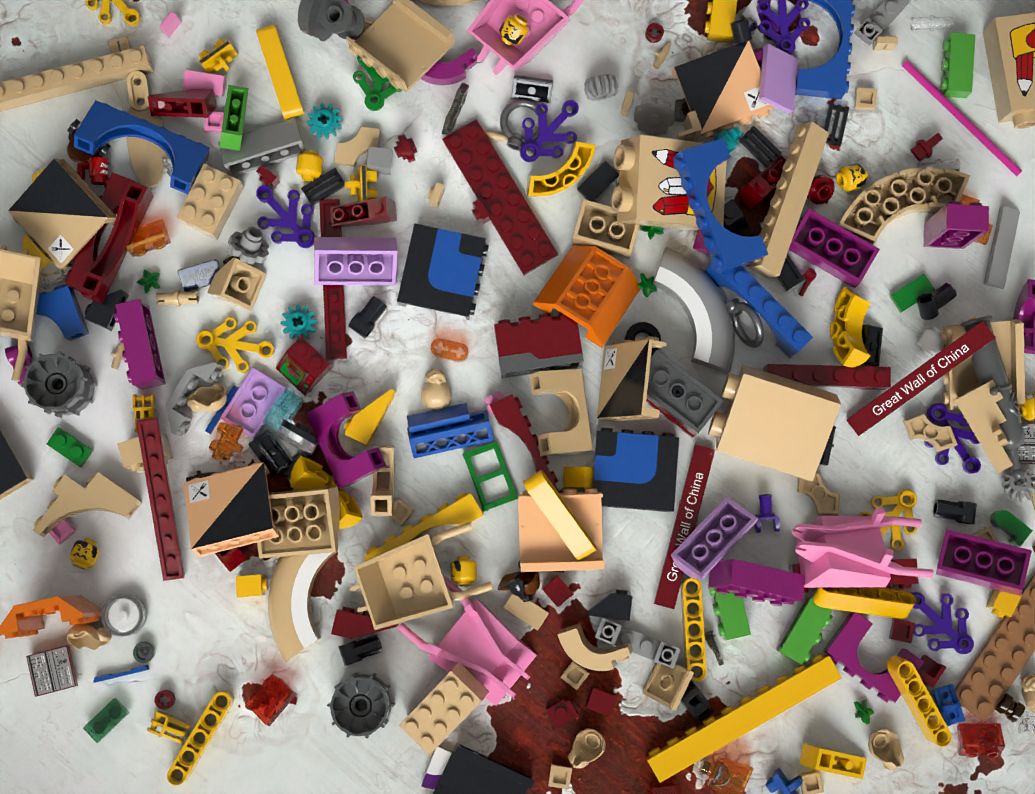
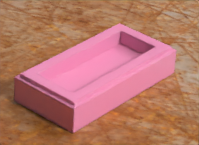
[183,70,226,96]

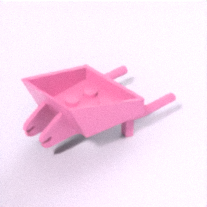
[467,0,584,75]
[792,507,934,587]
[397,576,537,706]

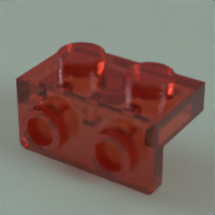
[245,674,297,727]
[957,723,1005,758]

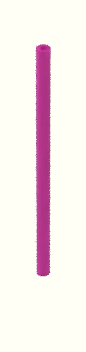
[902,60,1022,177]

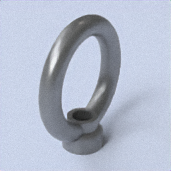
[500,99,547,151]
[725,298,764,348]

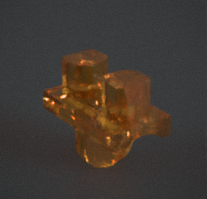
[209,422,244,461]

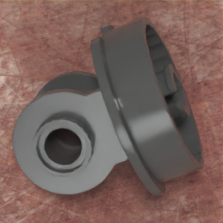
[298,0,365,41]

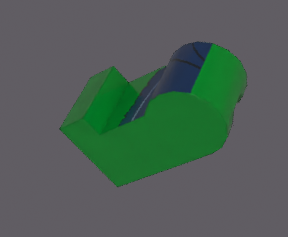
[990,510,1033,547]

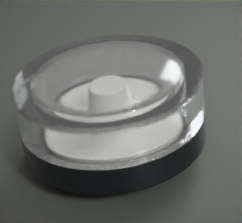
[276,419,320,454]
[101,594,147,637]

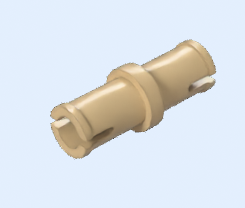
[156,290,199,306]

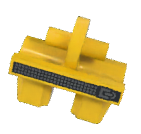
[198,38,238,74]
[344,165,377,202]

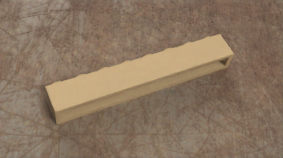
[0,45,154,112]
[749,121,829,278]

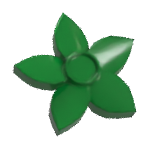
[640,225,664,240]
[137,269,160,294]
[637,273,657,297]
[854,699,874,725]

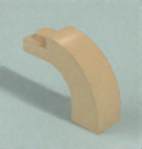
[370,446,395,516]
[557,623,633,671]

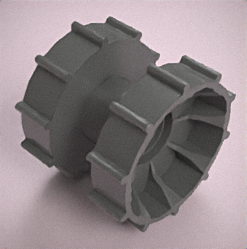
[21,351,98,418]
[327,672,395,739]

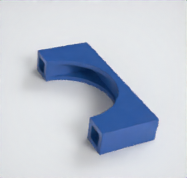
[795,0,855,99]
[74,100,210,194]
[673,138,768,274]
[705,263,813,359]
[36,285,89,341]

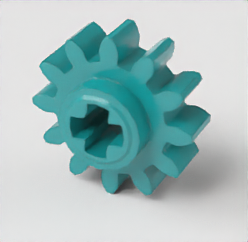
[307,103,343,140]
[714,126,743,153]
[280,304,318,340]

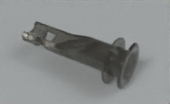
[704,630,724,666]

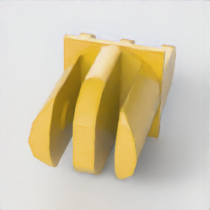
[131,393,157,432]
[147,710,191,744]

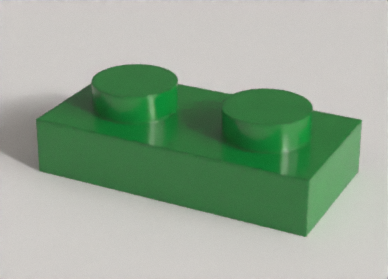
[46,427,94,467]

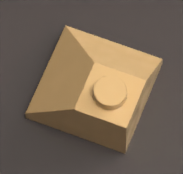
[207,258,267,311]

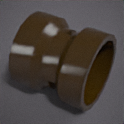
[995,693,1025,723]

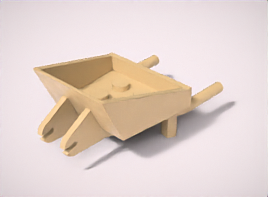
[0,245,41,382]
[349,522,493,630]

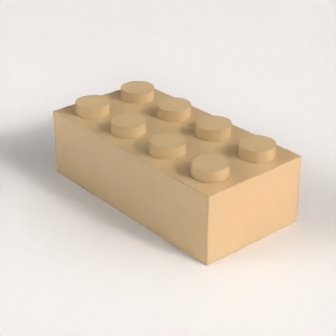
[399,662,490,755]

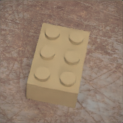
[177,164,244,240]
[571,199,639,259]

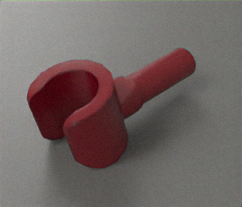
[798,268,817,297]

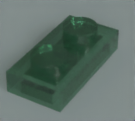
[83,698,130,743]

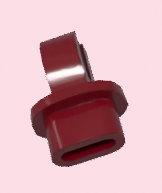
[910,133,943,162]

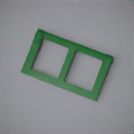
[462,441,518,512]

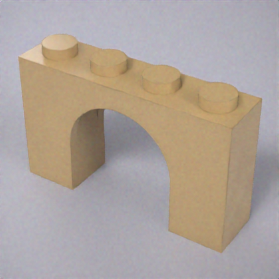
[529,369,593,456]

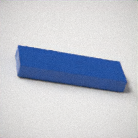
[407,403,470,433]

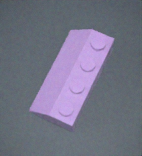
[314,237,398,285]
[671,496,758,580]

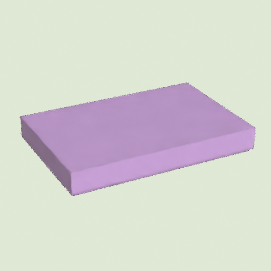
[759,44,798,114]
[220,367,288,439]

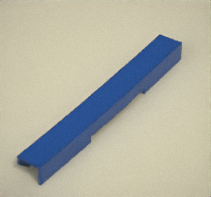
[205,385,239,434]
[93,665,149,683]

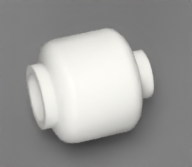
[917,327,944,358]

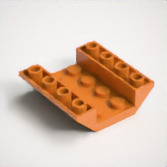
[533,245,640,348]
[0,595,104,639]

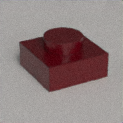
[256,165,280,188]
[471,199,490,224]
[889,618,915,643]

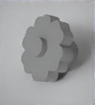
[634,97,675,135]
[228,227,269,264]

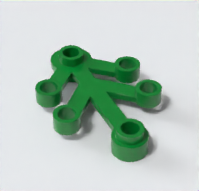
[353,55,403,111]

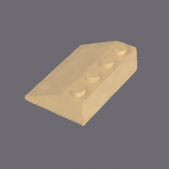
[257,486,340,559]

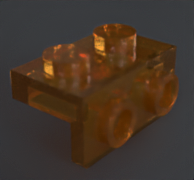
[127,219,171,257]

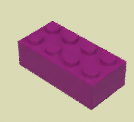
[923,201,989,249]
[789,208,880,288]
[114,299,166,390]
[936,529,1032,596]
[708,559,805,606]

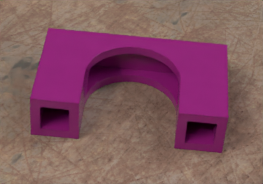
[306,391,386,488]
[823,612,924,703]

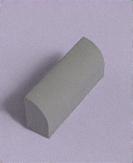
[218,118,305,177]

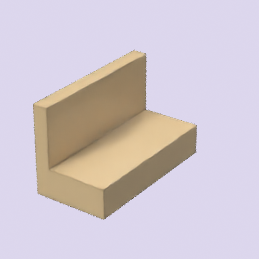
[676,111,702,142]

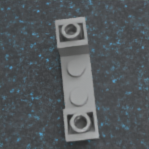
[854,0,911,45]
[165,362,224,436]
[595,618,681,669]

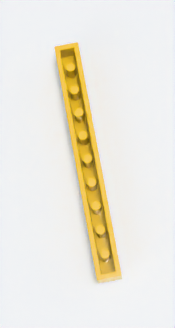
[646,654,842,783]

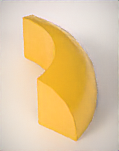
[526,142,596,197]
[830,287,871,368]
[290,456,363,529]

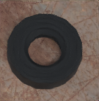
[624,322,661,356]

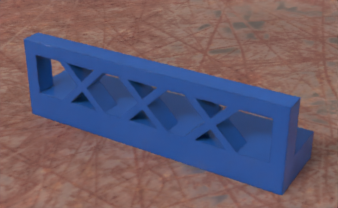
[407,410,494,458]

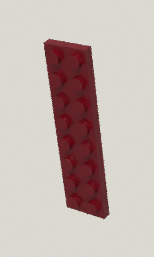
[442,119,558,276]

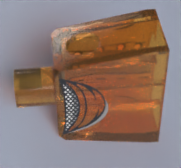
[699,757,754,794]

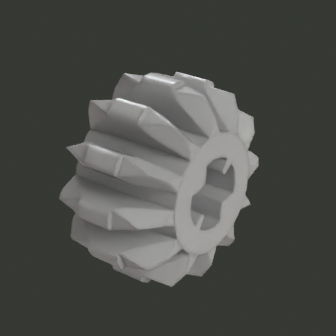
[584,74,618,101]
[1002,467,1035,502]

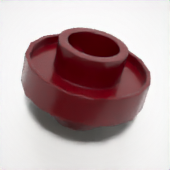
[394,133,417,163]
[807,174,835,205]

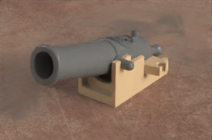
[955,315,1030,480]

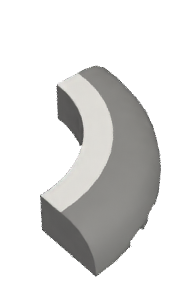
[653,247,735,374]

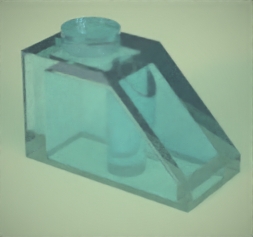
[262,389,304,435]

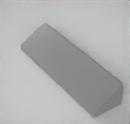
[984,205,1020,289]

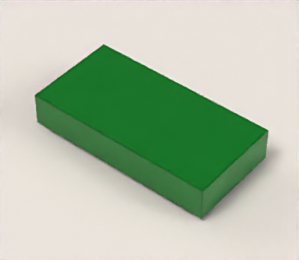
[889,274,935,313]

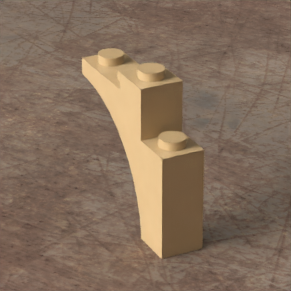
[33,472,141,537]

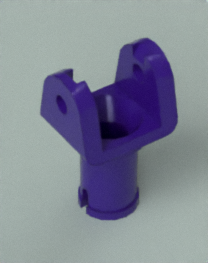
[754,494,780,533]

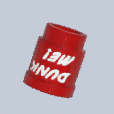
[77,157,109,185]

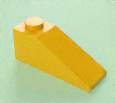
[344,389,396,447]
[799,743,867,779]

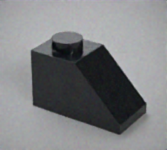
[723,199,753,237]
[84,290,129,331]
[587,589,632,621]
[680,680,715,724]

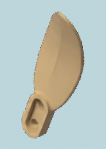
[126,71,167,188]

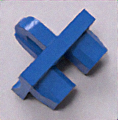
[932,684,966,727]
[765,767,804,794]

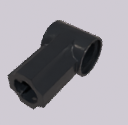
[730,17,758,44]
[916,283,957,320]
[348,296,387,339]
[933,499,977,525]
[338,635,383,666]

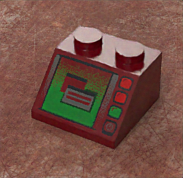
[276,336,333,396]

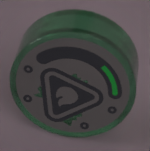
[133,642,156,663]

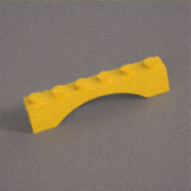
[363,492,484,561]

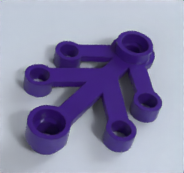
[756,0,810,55]
[520,100,579,162]
[256,185,316,248]
[924,403,981,474]
[911,592,974,654]

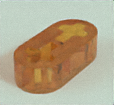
[431,338,469,362]

